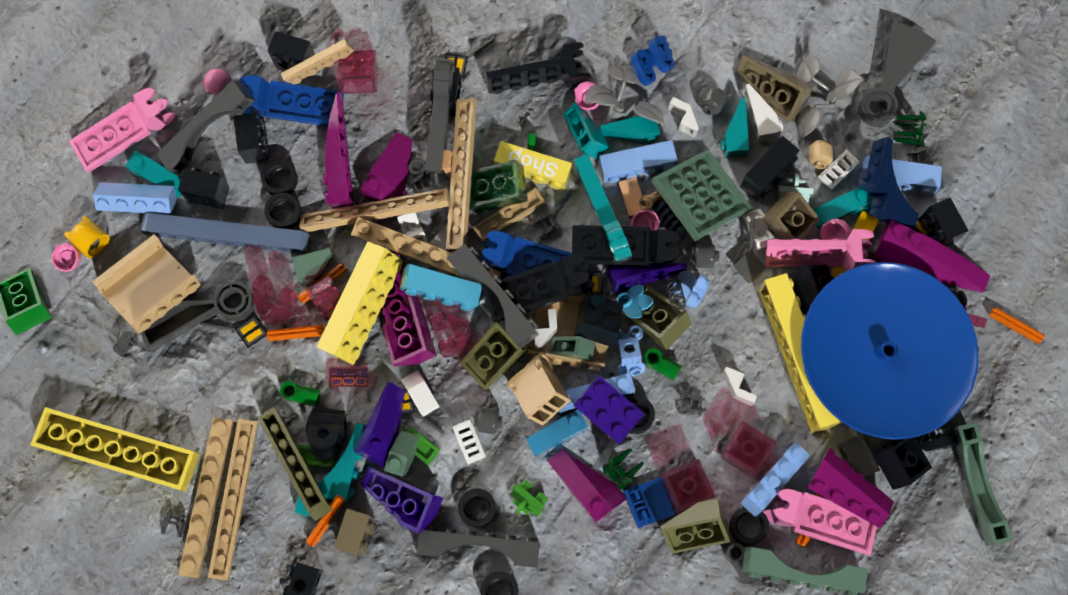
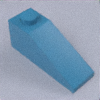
[526,410,588,456]

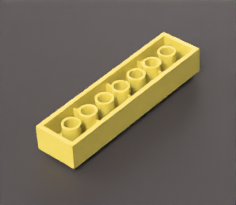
[759,273,841,434]
[30,407,200,493]

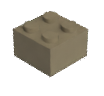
[762,192,820,240]
[334,509,376,557]

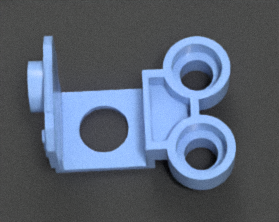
[671,271,710,309]
[612,325,645,376]

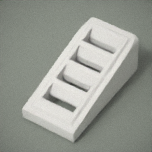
[817,150,860,190]
[452,420,486,465]

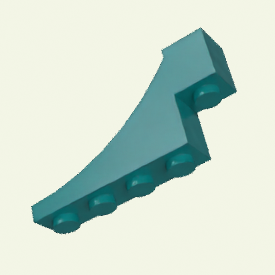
[294,423,366,519]

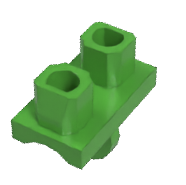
[510,480,548,517]

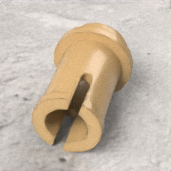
[639,191,662,210]

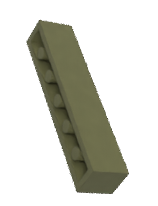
[257,407,333,521]

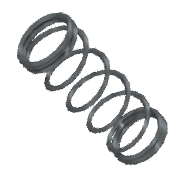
[666,277,686,310]

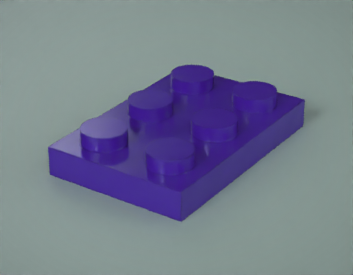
[573,375,644,444]

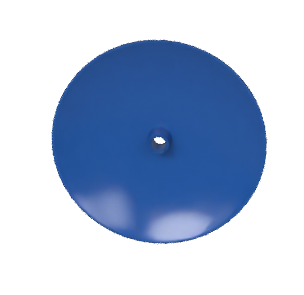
[801,262,979,440]

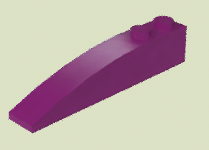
[323,92,354,208]
[871,220,990,293]
[383,252,437,366]

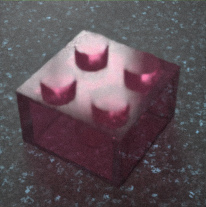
[337,50,378,94]
[719,421,777,478]
[660,459,715,513]

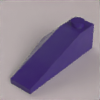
[606,263,687,294]
[354,382,405,469]
[361,467,443,534]

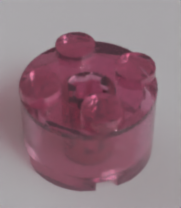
[306,275,341,321]

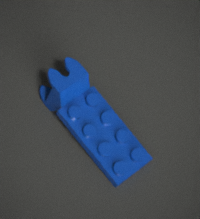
[240,75,345,127]
[479,231,572,276]

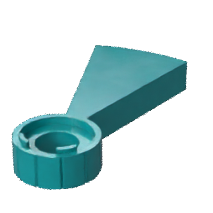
[574,154,632,262]

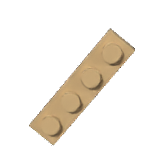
[281,39,354,84]

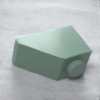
[293,248,334,285]
[549,336,595,361]
[384,430,420,476]

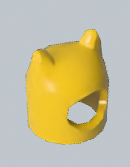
[64,216,110,258]

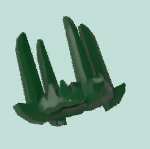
[893,111,927,149]
[603,448,644,490]

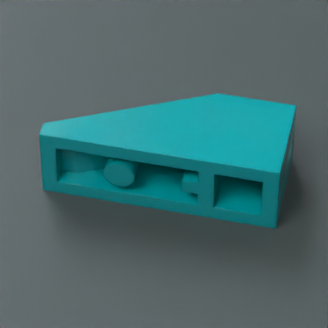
[720,98,749,157]
[563,102,609,159]
[600,116,660,144]
[125,151,181,199]
[813,188,873,228]

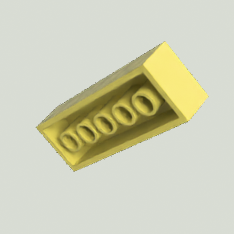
[316,241,404,365]

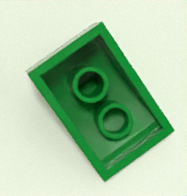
[0,267,52,335]

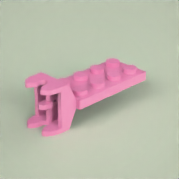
[69,88,176,173]
[765,229,876,271]
[763,489,877,556]

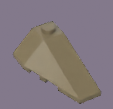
[736,55,814,122]

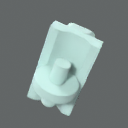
[776,173,814,203]

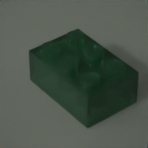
[469,160,528,213]

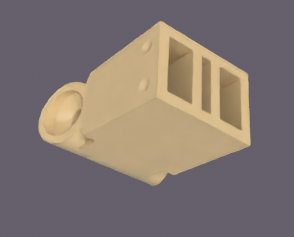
[506,352,571,426]

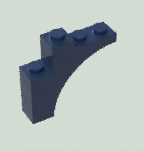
[858,136,919,230]

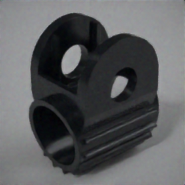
[306,407,347,460]

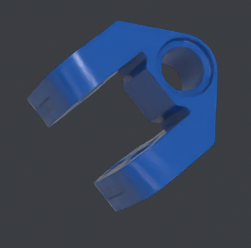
[630,36,675,86]

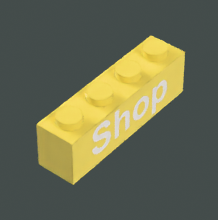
[494,141,572,190]

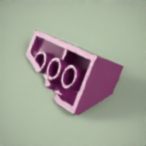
[360,132,413,201]
[547,449,627,524]

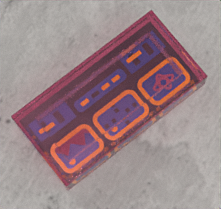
[328,367,369,387]

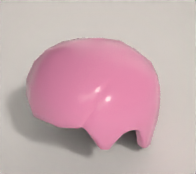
[203,68,232,96]
[574,81,600,111]
[631,210,660,231]
[819,219,851,241]
[52,243,81,272]

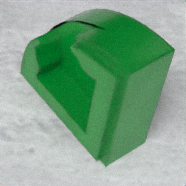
[527,131,537,151]

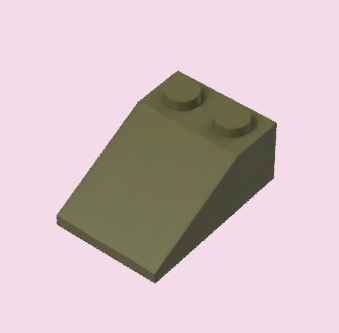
[622,284,692,350]
[460,321,531,391]
[660,498,730,554]

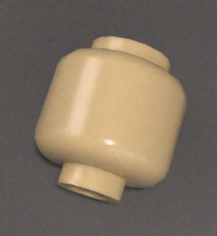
[808,140,833,169]

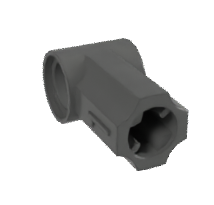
[724,544,754,584]

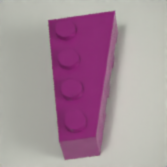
[808,448,894,528]

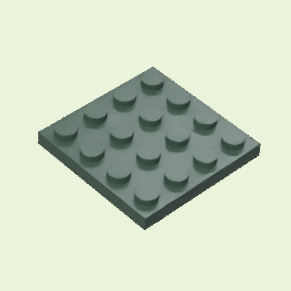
[651,149,752,241]

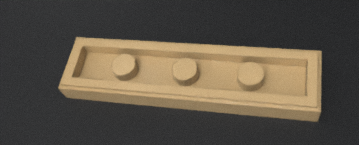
[472,187,546,243]

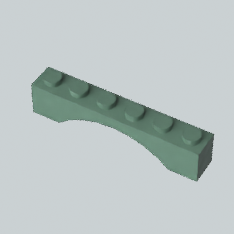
[950,422,1013,546]
[742,547,868,595]

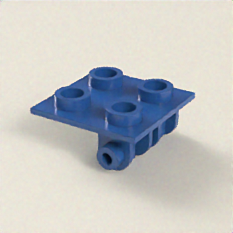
[624,477,675,528]

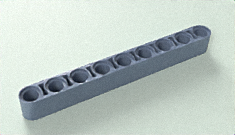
[140,213,309,254]

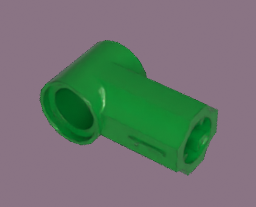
[642,348,682,381]
[280,381,321,407]

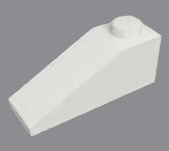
[743,84,783,142]

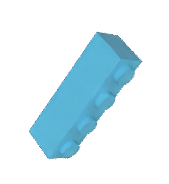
[400,264,482,311]

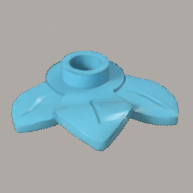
[616,285,654,319]

